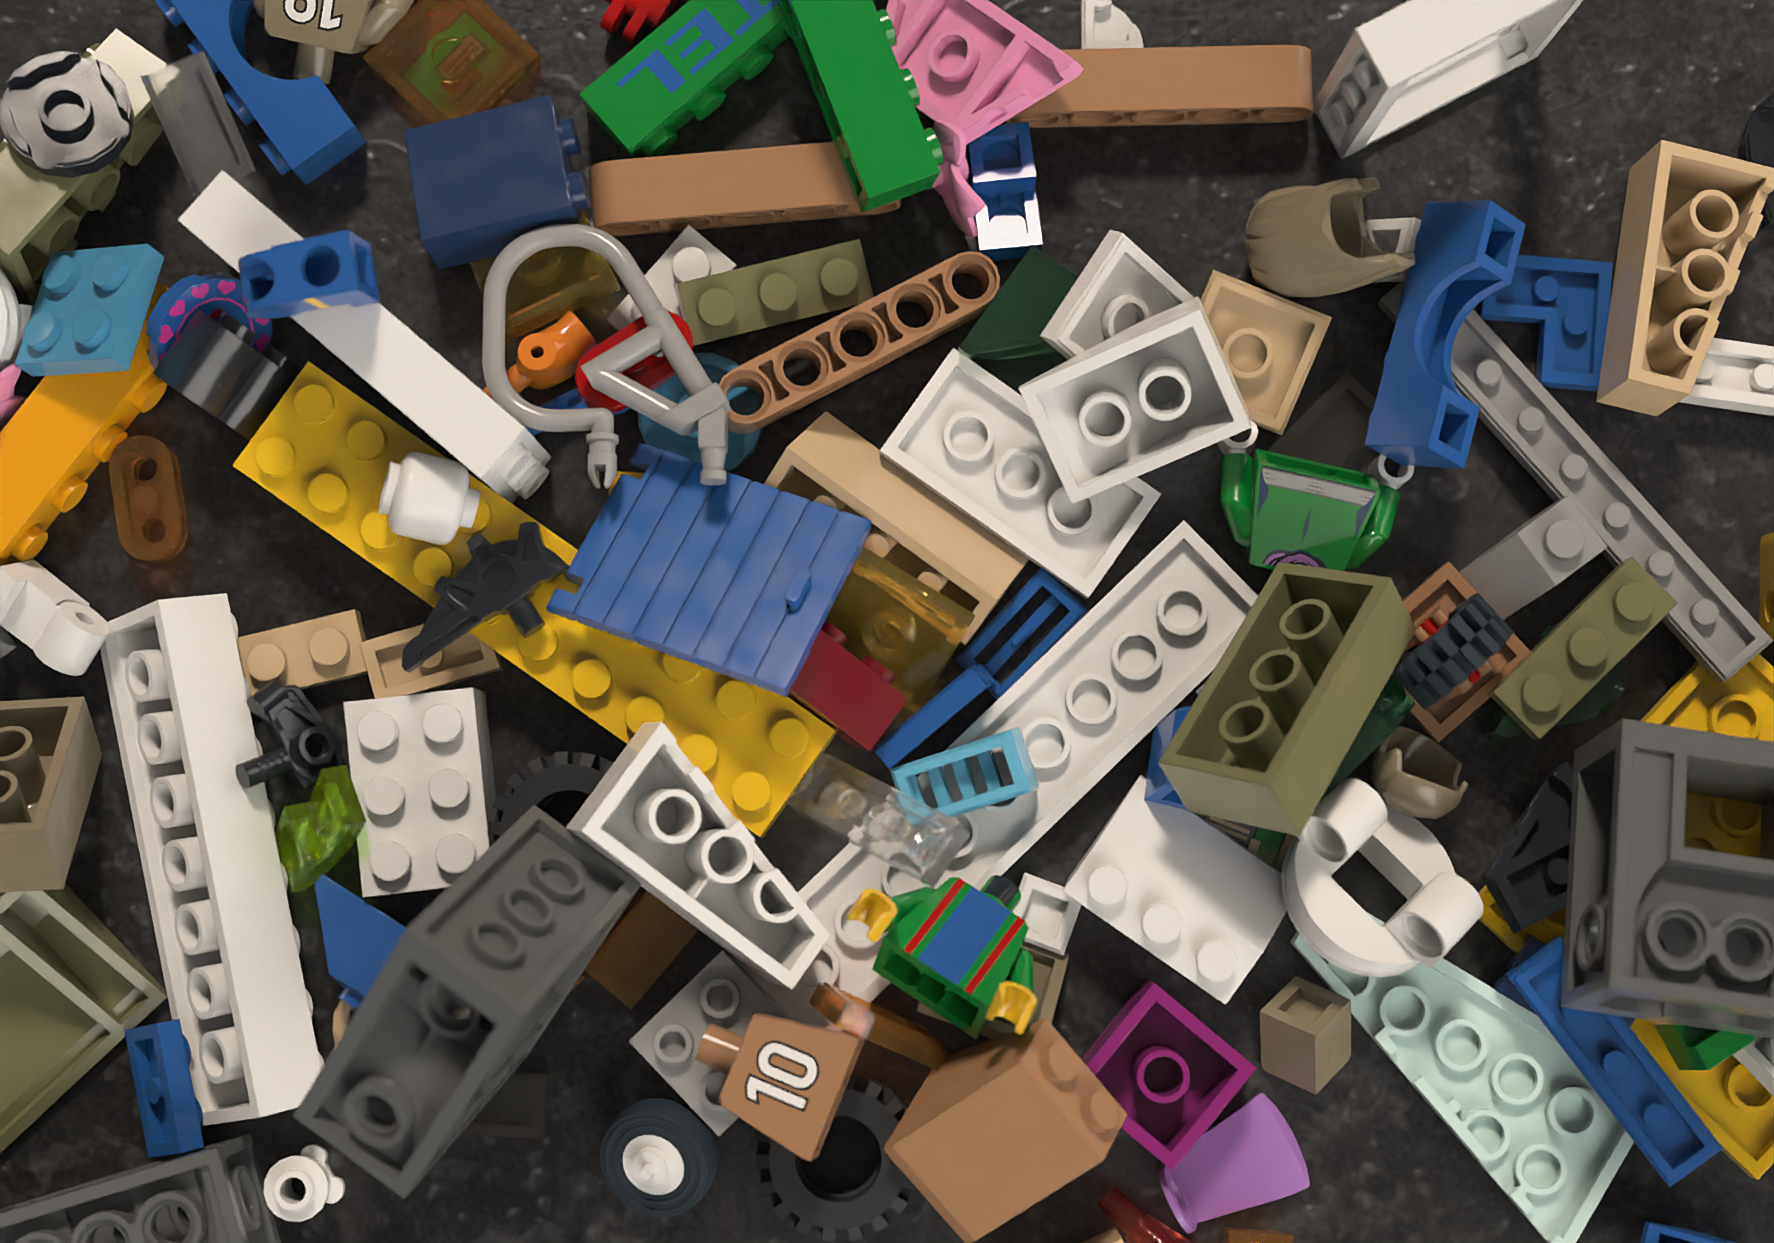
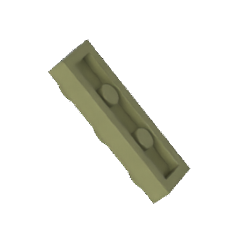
[674,239,874,346]
[1488,557,1678,740]

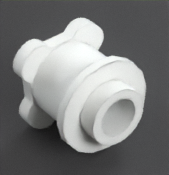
[263,1144,345,1222]

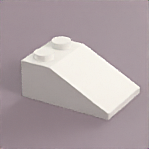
[1019,297,1251,504]

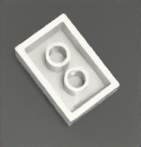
[343,687,497,897]

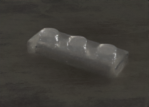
[787,751,971,888]

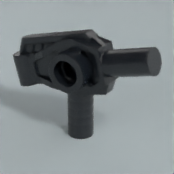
[235,680,354,819]

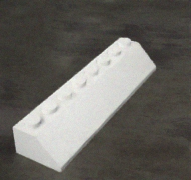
[100,593,325,1126]

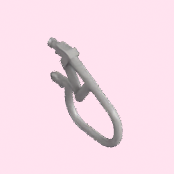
[482,224,731,489]

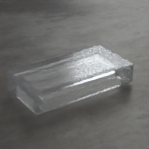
[140,51,256,196]

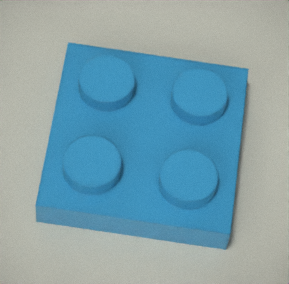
[15,244,164,377]

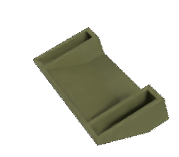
[0,884,168,1153]

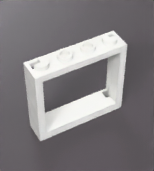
[1313,0,1583,159]

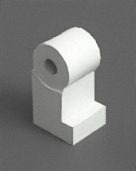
[0,559,110,676]

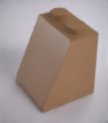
[883,1018,1128,1243]

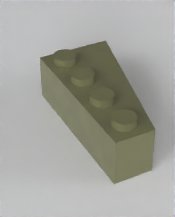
[0,29,185,306]

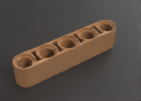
[1006,45,1313,128]
[589,142,901,236]
[719,251,1000,434]

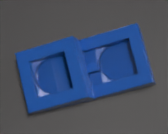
[967,122,1043,261]

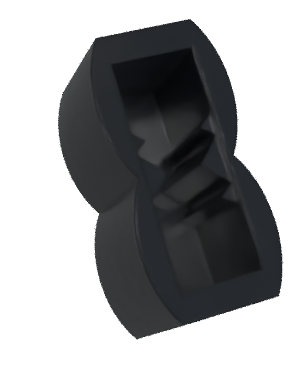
[152,310,298,440]

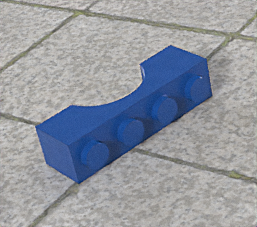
[155,0,367,185]
[1364,200,1526,469]

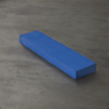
[1505,936,1723,1187]

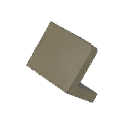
[1260,976,1351,1095]

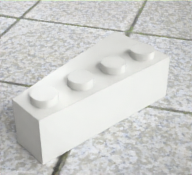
[566,722,830,990]

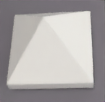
[1365,217,1421,282]

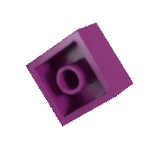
[1081,978,1256,1171]

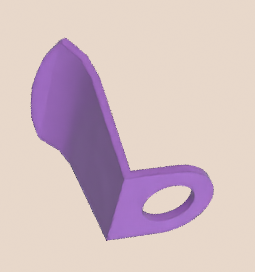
[1158,1093,1310,1234]

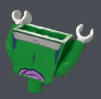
[1218,420,1414,577]

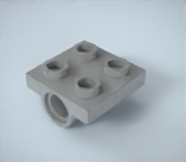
[629,949,793,1136]

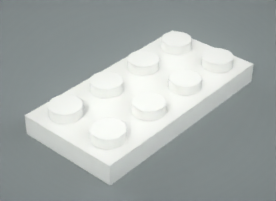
[879,348,1161,599]

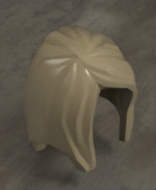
[1244,177,1415,297]

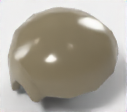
[1370,725,1468,819]

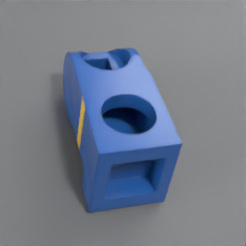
[237,230,380,319]

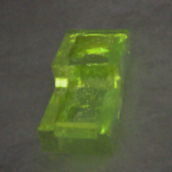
[275,765,366,893]

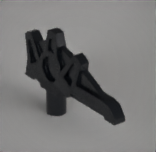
[401,521,569,673]

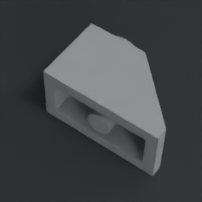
[1459,496,1607,620]

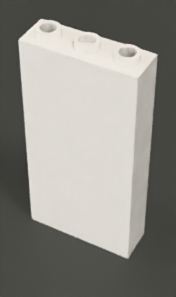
[178,170,552,503]

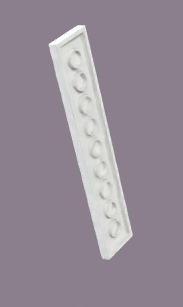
[733,520,1258,1031]

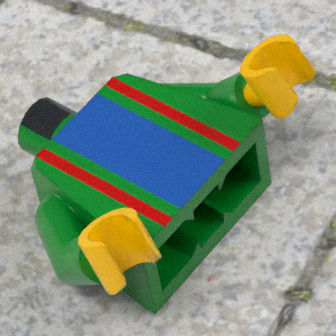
[845,875,1037,1039]

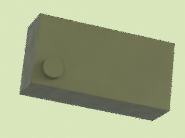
[1158,562,1416,836]

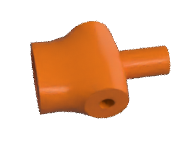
[483,311,597,402]

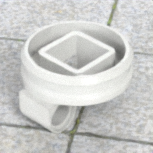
[1281,778,1484,977]

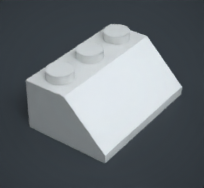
[1063,775,1287,1005]

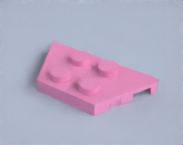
[886,0,1084,145]

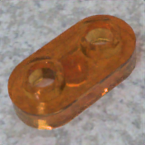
[109,435,188,563]

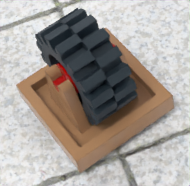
[1385,561,1530,742]

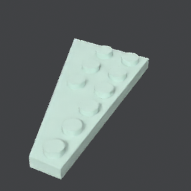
[1290,911,1634,1243]

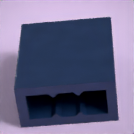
[404,95,591,270]

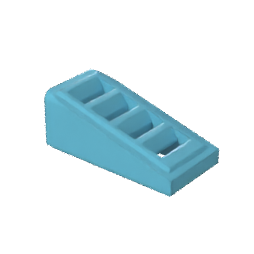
[890,727,1039,831]

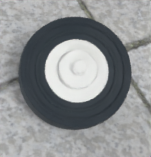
[600,1098,718,1217]

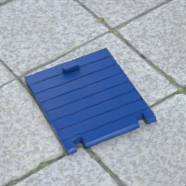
[546,443,871,697]

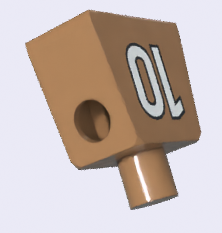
[695,1013,866,1161]

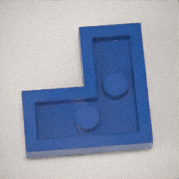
[1477,255,1613,392]

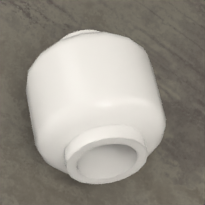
[378,451,480,545]

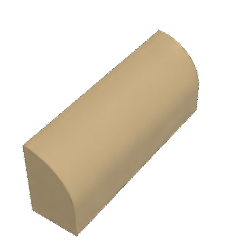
[764,411,1029,645]

